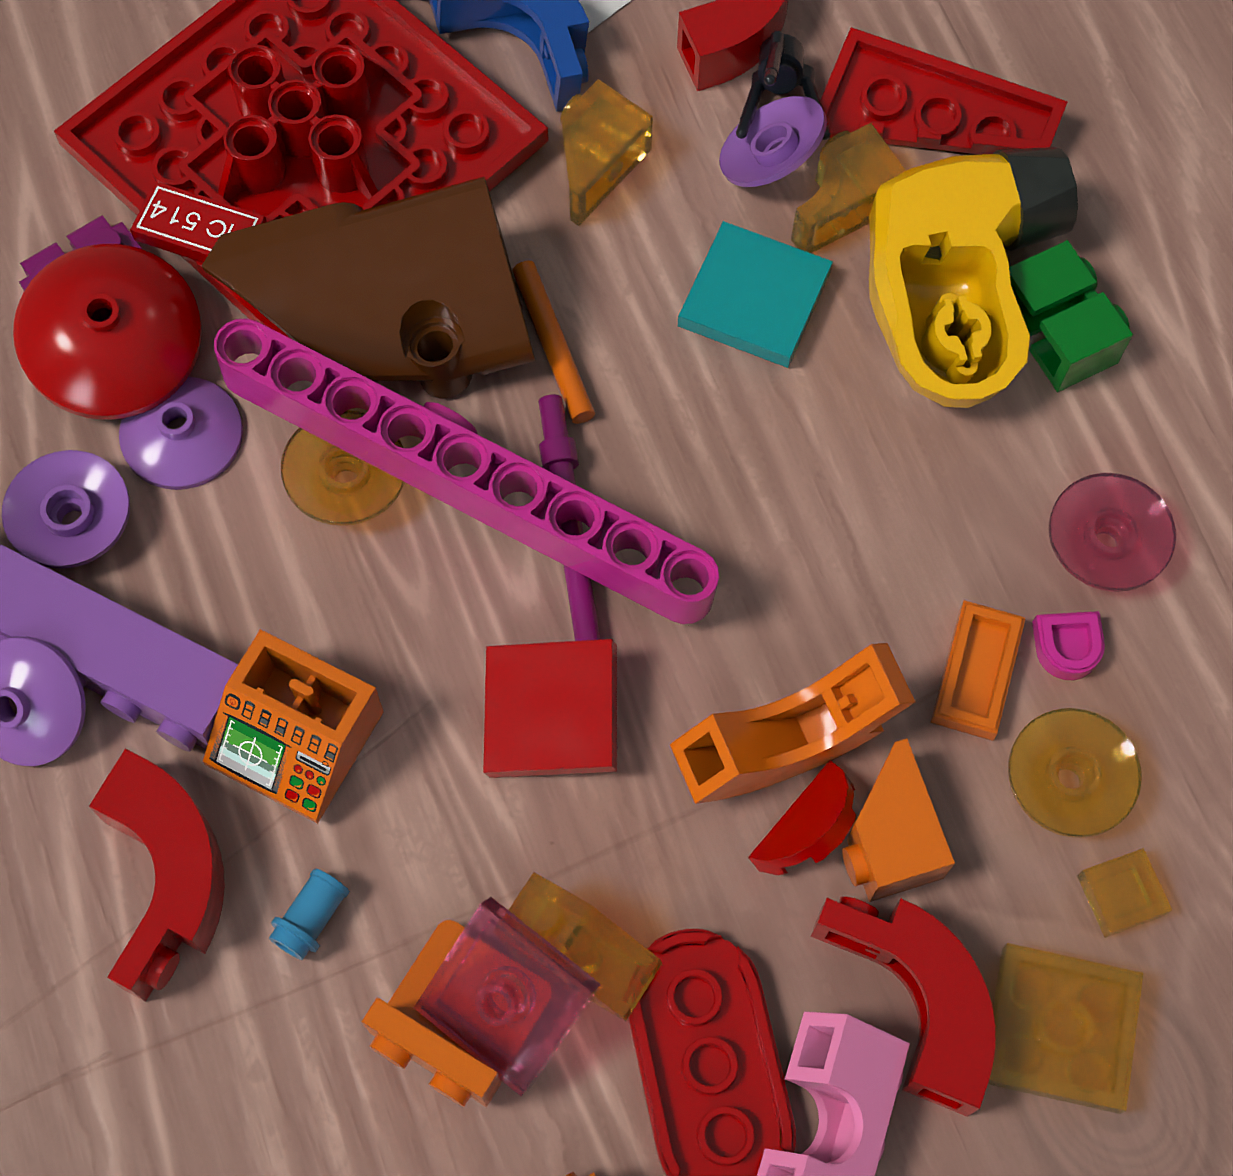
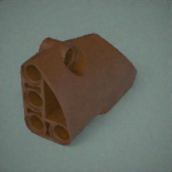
[202,177,536,399]

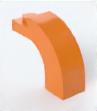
[670,643,916,804]

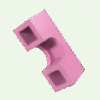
[757,1011,910,1176]

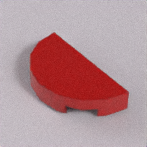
[748,760,856,875]

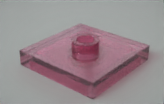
[414,897,601,1096]

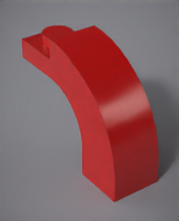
[677,0,789,92]
[89,748,225,1002]
[811,896,996,1117]

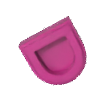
[1032,611,1105,680]

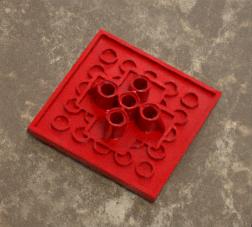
[54,0,549,339]

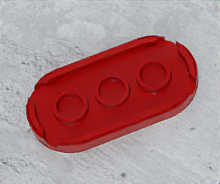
[626,929,796,1176]

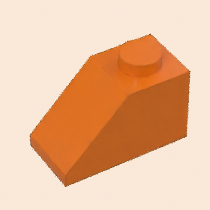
[842,738,955,902]

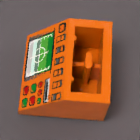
[203,629,384,824]

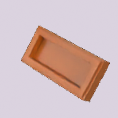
[930,600,1026,741]

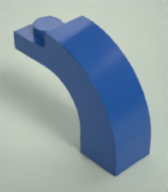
[429,0,589,112]

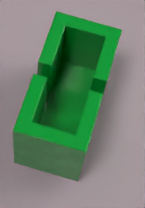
[1009,240,1133,393]

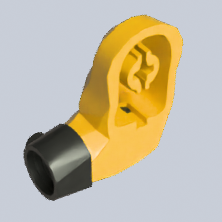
[869,147,1078,408]

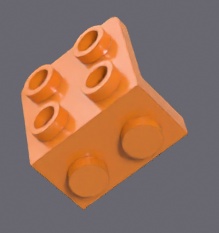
[361,920,555,1108]

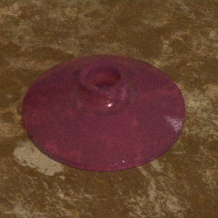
[1048,473,1176,592]

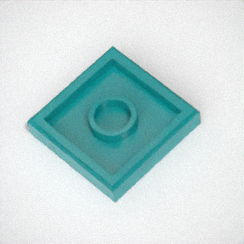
[677,221,833,368]

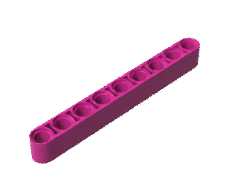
[214,319,719,624]

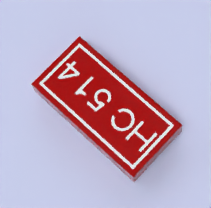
[130,181,267,263]

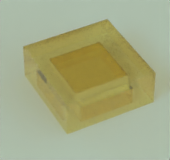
[1077,848,1172,938]

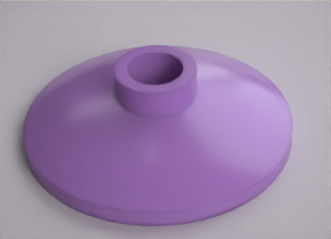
[719,96,827,187]
[119,377,243,490]
[1,450,130,569]
[0,636,86,766]

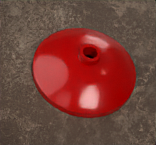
[13,244,202,420]

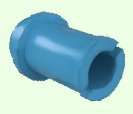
[269,868,350,960]

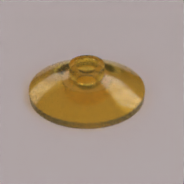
[281,410,405,526]
[1008,708,1142,838]

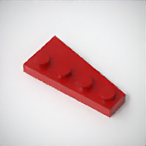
[820,27,1068,155]

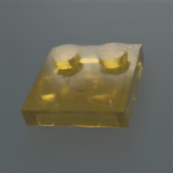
[988,943,1143,1114]

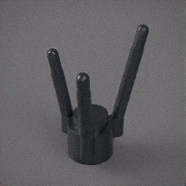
[736,31,830,140]

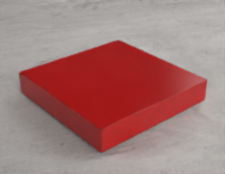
[483,639,617,778]

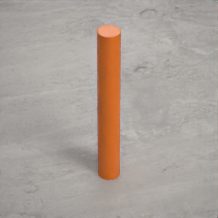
[512,260,595,424]

